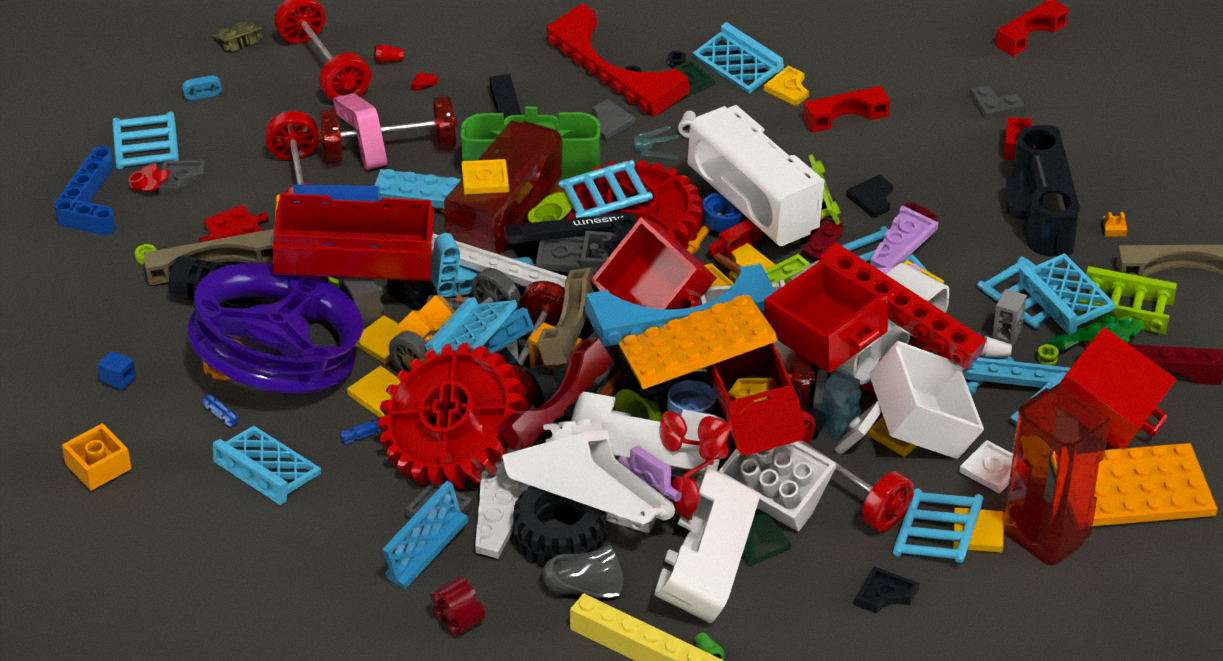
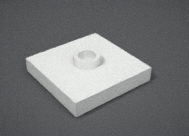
[834,401,882,455]
[959,440,1027,494]

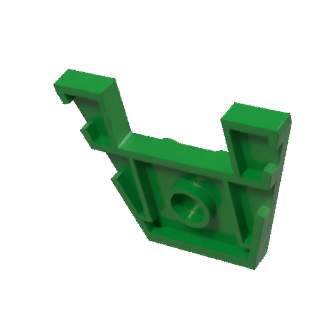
[1048,315,1144,349]

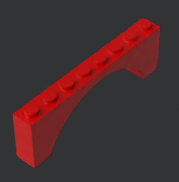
[546,3,690,117]

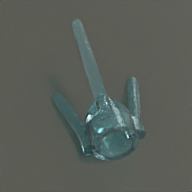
[634,126,681,160]

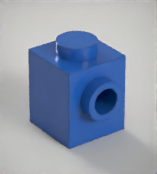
[97,351,136,390]

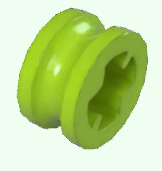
[1037,344,1059,366]

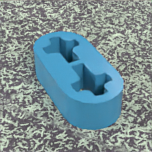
[182,76,222,100]

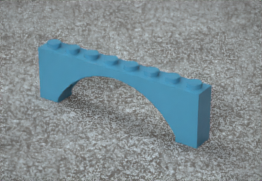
[585,264,776,347]

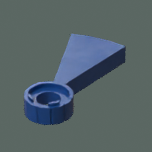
[702,160,789,232]

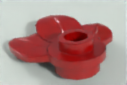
[129,163,170,192]

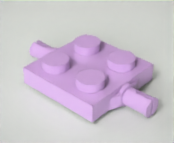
[617,446,682,502]

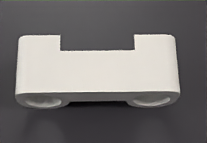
[834,263,949,384]
[571,392,726,482]
[655,466,760,623]

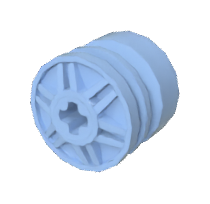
[667,380,717,416]

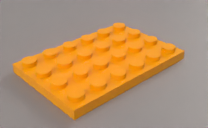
[618,294,778,389]
[1051,443,1217,528]

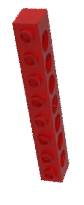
[818,242,987,370]

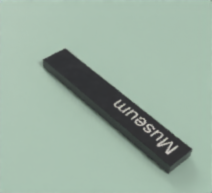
[504,212,637,244]

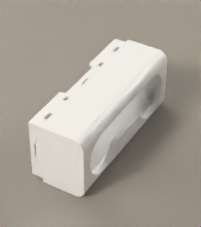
[688,105,825,246]

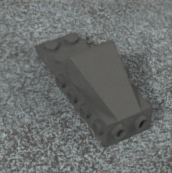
[536,231,618,275]

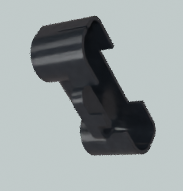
[1005,125,1080,256]

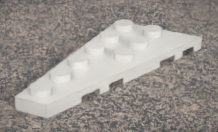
[475,447,531,559]

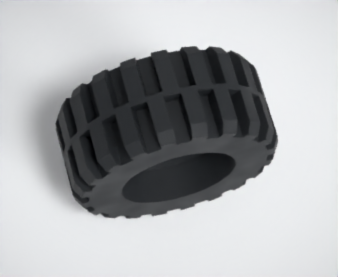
[513,486,607,567]

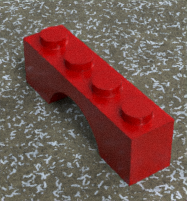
[995,0,1069,57]
[803,86,890,133]

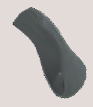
[543,544,624,598]

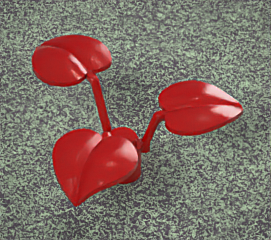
[660,411,732,520]

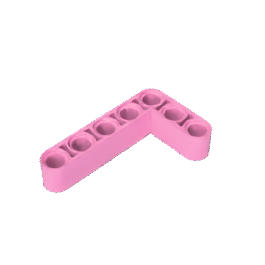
[333,93,387,171]

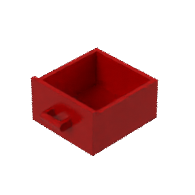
[590,217,717,309]
[764,259,888,373]
[1048,327,1177,450]

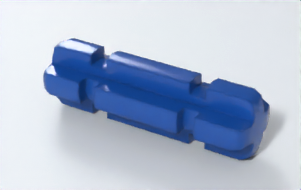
[203,394,239,427]
[340,417,381,445]

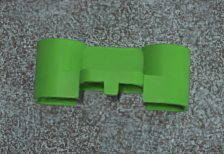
[461,107,601,182]

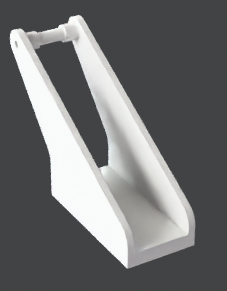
[502,430,675,524]

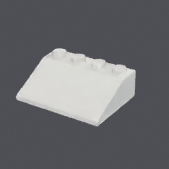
[718,442,837,532]

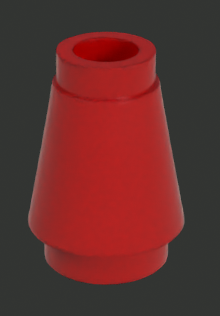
[374,43,404,64]

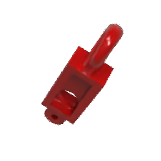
[708,219,763,257]

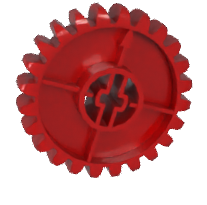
[564,160,703,249]
[378,343,529,489]

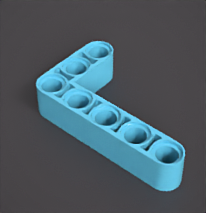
[431,233,535,297]

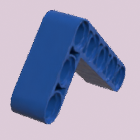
[54,146,116,235]

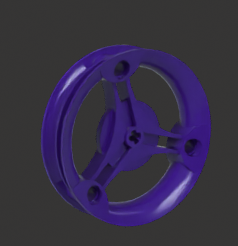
[187,263,363,393]

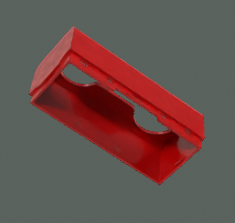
[273,193,434,281]
[706,342,806,455]

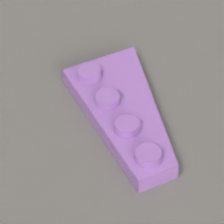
[870,205,938,268]

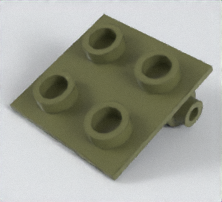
[212,21,263,52]

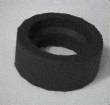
[524,365,559,408]

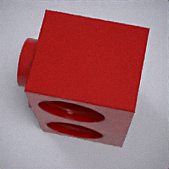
[1004,117,1035,160]

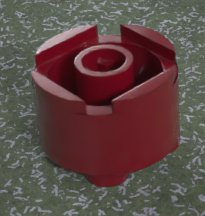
[430,576,486,637]

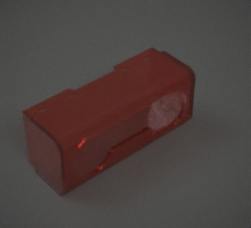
[444,120,562,254]
[1003,384,1110,565]

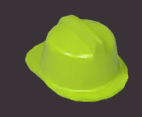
[528,192,573,223]
[615,389,662,422]

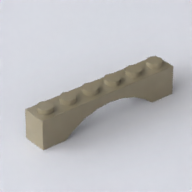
[144,229,274,285]
[1116,245,1223,277]
[537,268,599,366]

